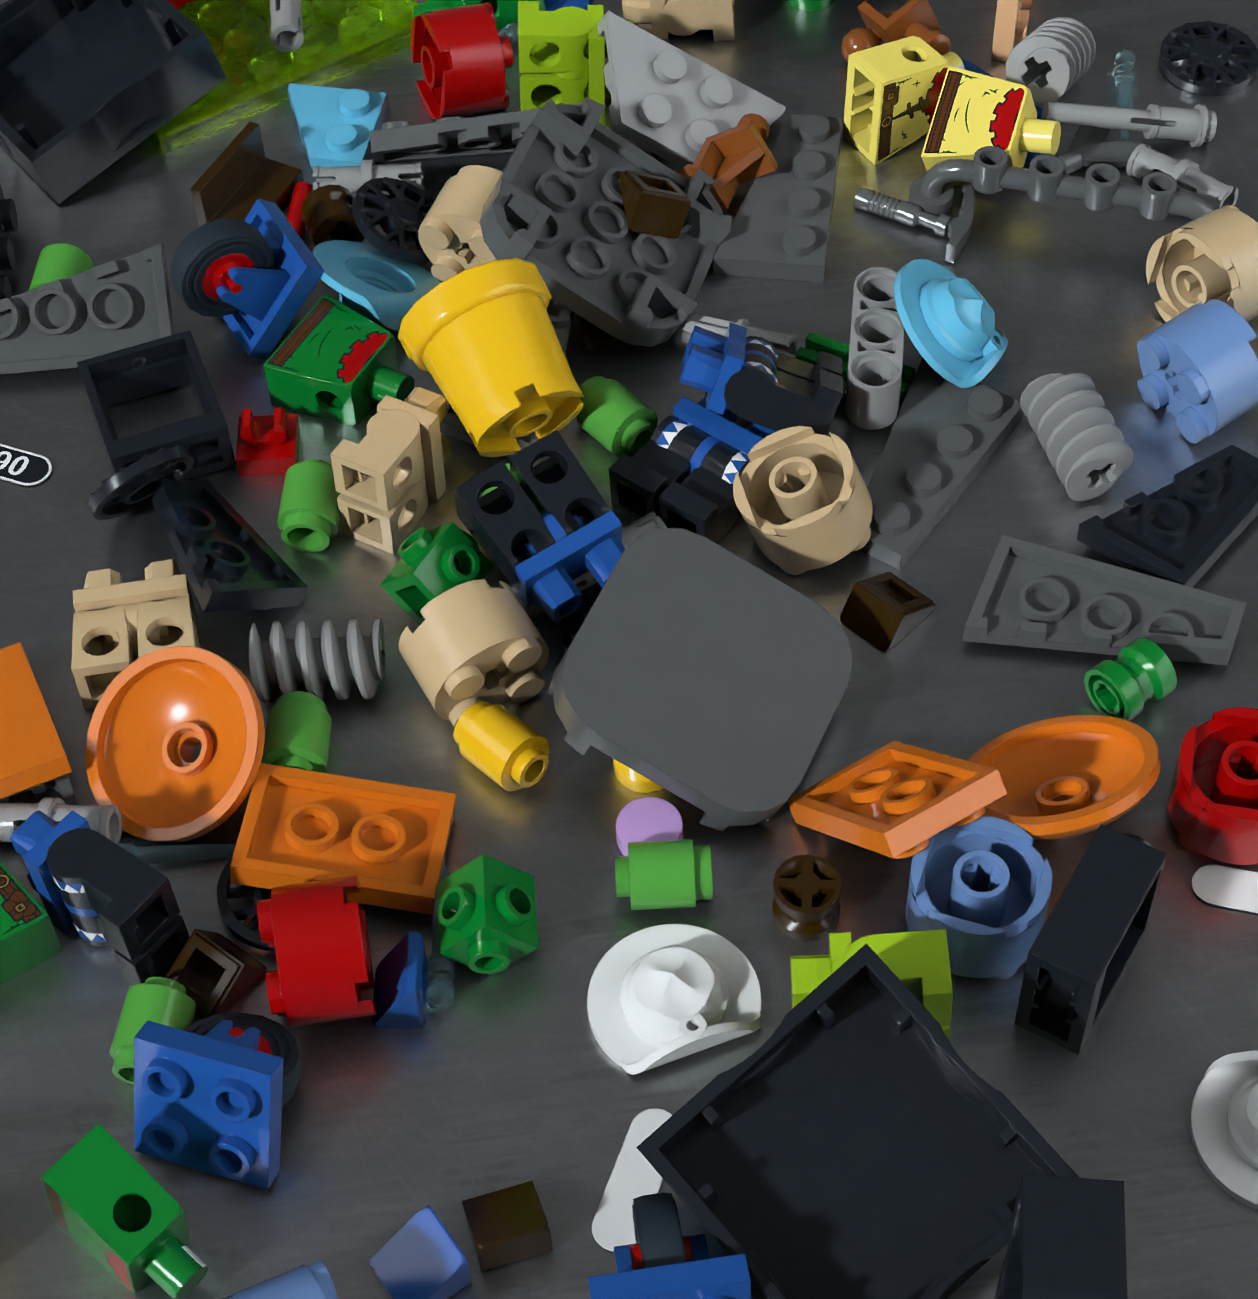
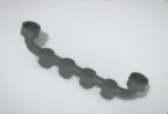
[909,146,1214,221]

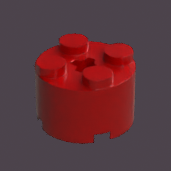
[411,2,514,119]
[1168,707,1258,865]
[257,875,377,1028]

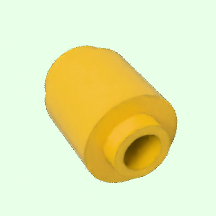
[453,701,550,792]

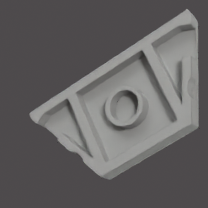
[597,11,786,167]

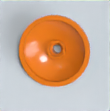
[85,646,265,843]
[967,715,1161,840]

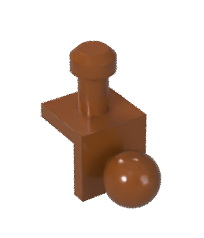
[841,0,951,62]
[676,113,778,211]

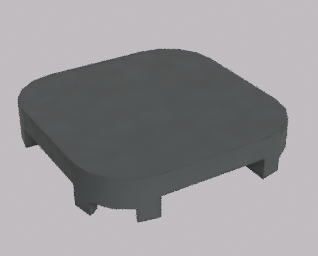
[480,97,732,347]
[547,528,854,832]

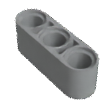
[845,267,905,430]

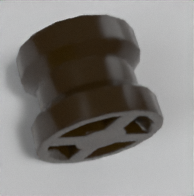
[301,185,365,246]
[772,854,842,942]

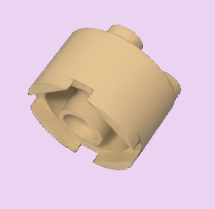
[418,165,502,282]
[1146,205,1258,322]
[733,426,873,575]
[398,579,549,728]

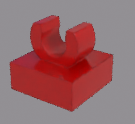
[235,407,300,476]

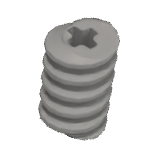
[1005,17,1096,107]
[1020,373,1134,502]
[249,618,386,703]

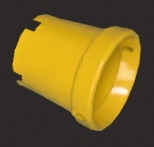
[398,258,584,458]

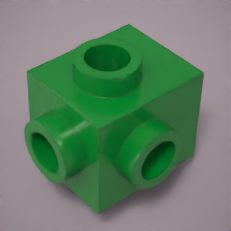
[380,522,494,626]
[437,854,538,975]

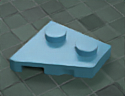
[288,83,389,173]

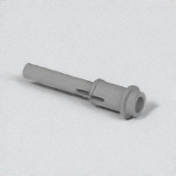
[1042,101,1217,148]

